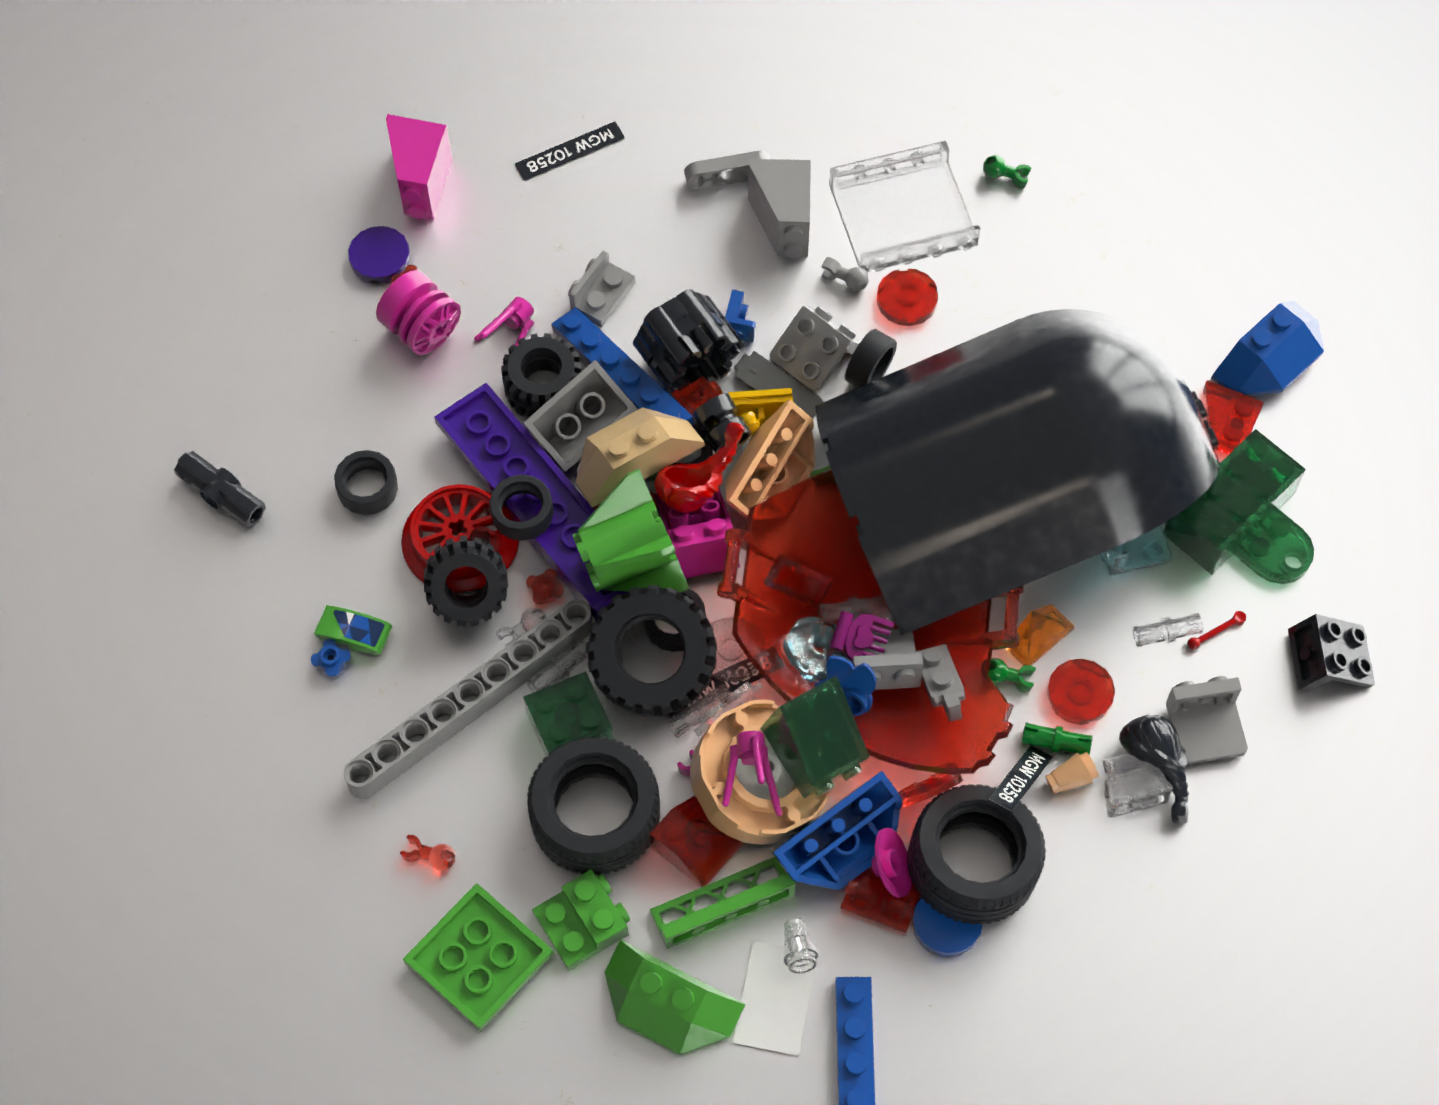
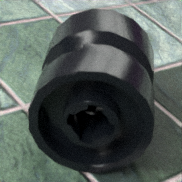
[693,393,751,453]

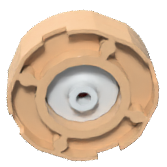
[690,700,835,845]

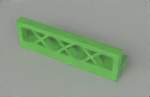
[650,857,796,949]

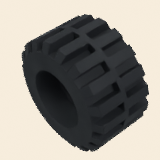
[501,333,582,418]
[424,536,508,627]

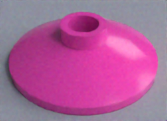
[872,828,912,898]

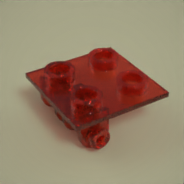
[840,866,920,933]

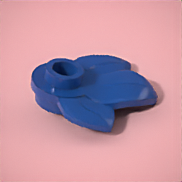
[814,656,877,716]

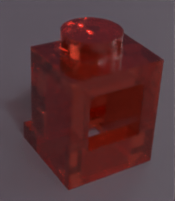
[672,376,723,420]

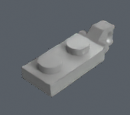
[916,644,966,722]

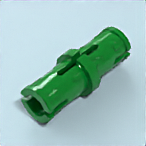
[1021,722,1093,755]

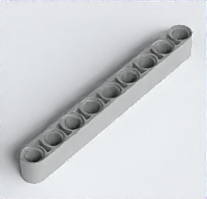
[344,599,592,799]

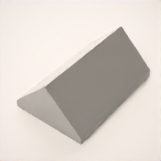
[522,360,637,472]

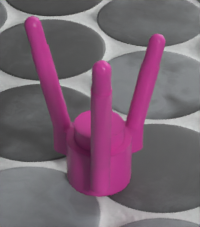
[474,297,534,346]
[722,730,782,817]

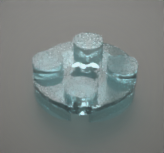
[783,617,849,682]

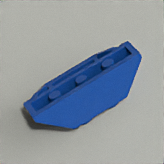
[1211,301,1324,398]
[772,771,903,890]

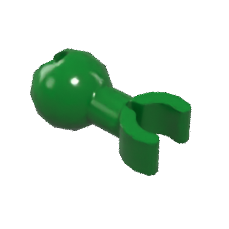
[983,155,1032,189]
[982,658,1036,692]

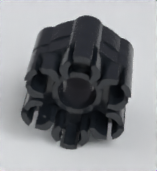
[633,289,744,398]

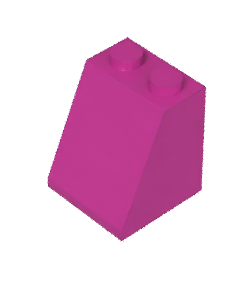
[386,114,453,220]

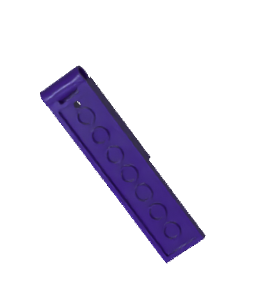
[434,383,629,620]

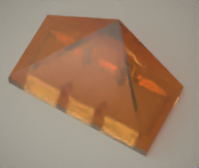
[1004,604,1075,666]

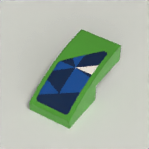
[314,605,393,655]

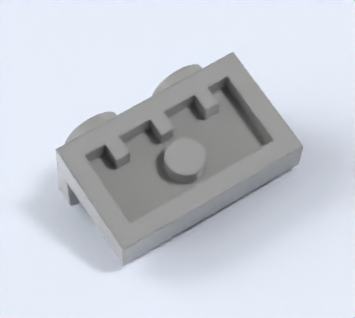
[568,251,636,328]

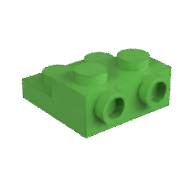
[532,869,630,971]

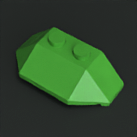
[605,940,746,1054]

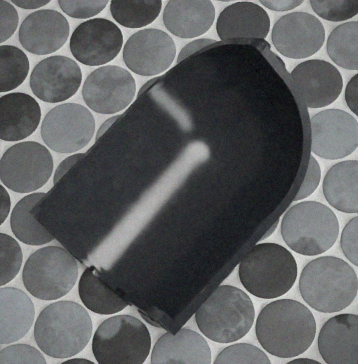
[815,309,1220,636]

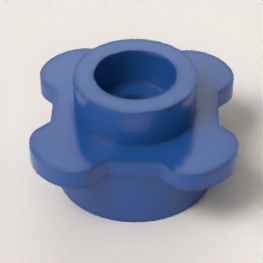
[311,639,351,677]

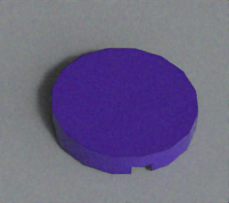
[348,226,410,283]

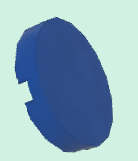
[912,898,982,957]

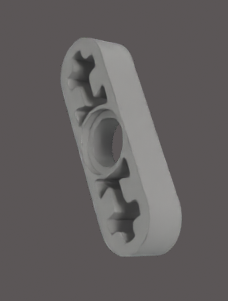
[684,151,770,190]

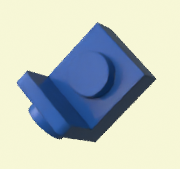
[725,289,756,343]

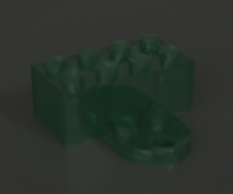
[1162,429,1315,584]

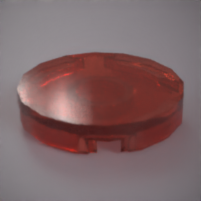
[876,268,938,326]
[1047,658,1115,725]
[898,768,963,807]

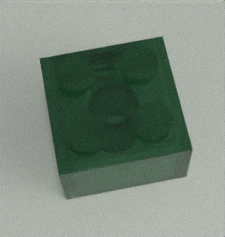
[523,671,614,757]

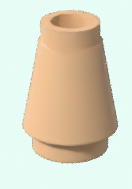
[1045,752,1099,794]

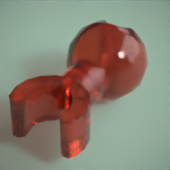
[400,835,456,871]

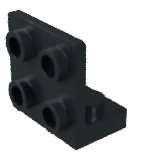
[1288,614,1375,692]

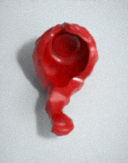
[654,422,745,513]

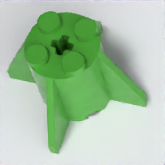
[572,469,689,593]

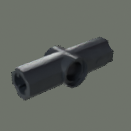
[174,451,266,527]

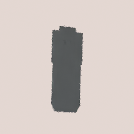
[734,351,823,419]

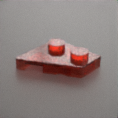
[1203,380,1264,459]

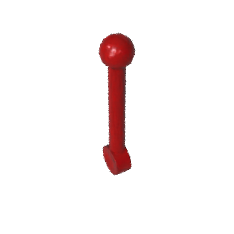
[1187,611,1247,650]

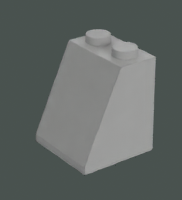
[748,159,811,258]

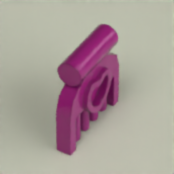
[830,611,894,662]

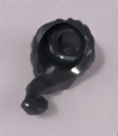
[1119,715,1190,824]

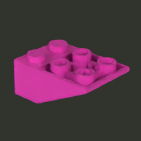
[654,488,740,578]

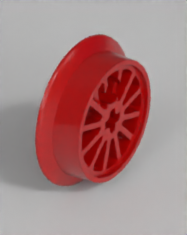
[401,484,519,593]

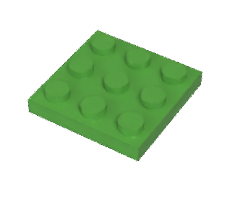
[403,883,554,1032]

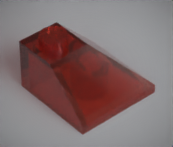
[650,795,745,887]

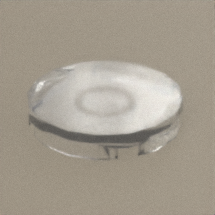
[710,617,764,682]

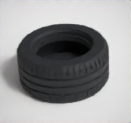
[527,736,660,875]
[907,784,1046,925]

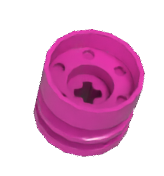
[376,270,461,355]

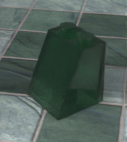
[760,676,870,799]

